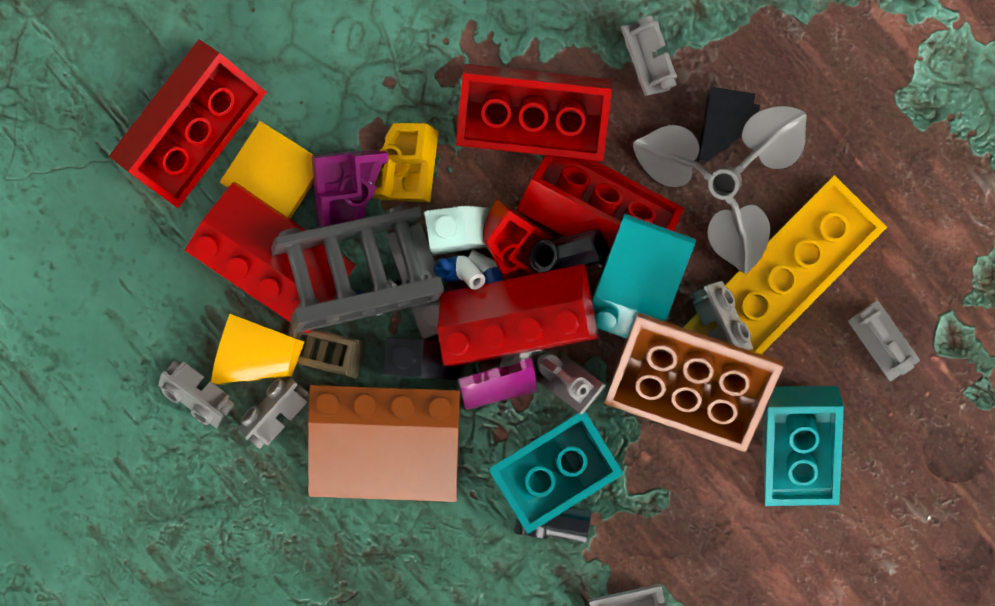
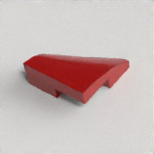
[483,199,554,280]

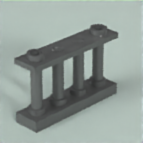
[271,205,444,333]

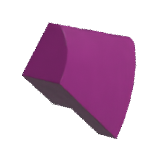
[312,151,388,228]
[458,358,537,410]

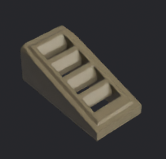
[287,324,366,379]

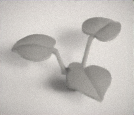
[633,106,807,273]

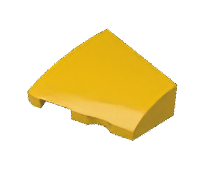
[373,123,439,202]
[211,314,305,385]

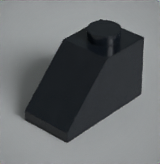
[697,87,760,165]
[384,338,460,380]

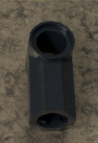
[529,229,609,273]
[514,507,592,543]

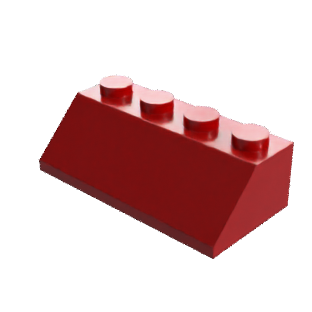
[109,39,267,208]
[456,64,612,161]
[516,155,685,258]
[184,181,357,334]
[437,264,599,366]

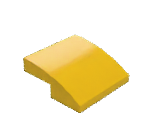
[220,121,314,219]

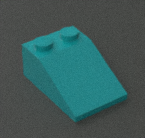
[592,214,696,339]
[763,386,844,506]
[488,412,624,534]

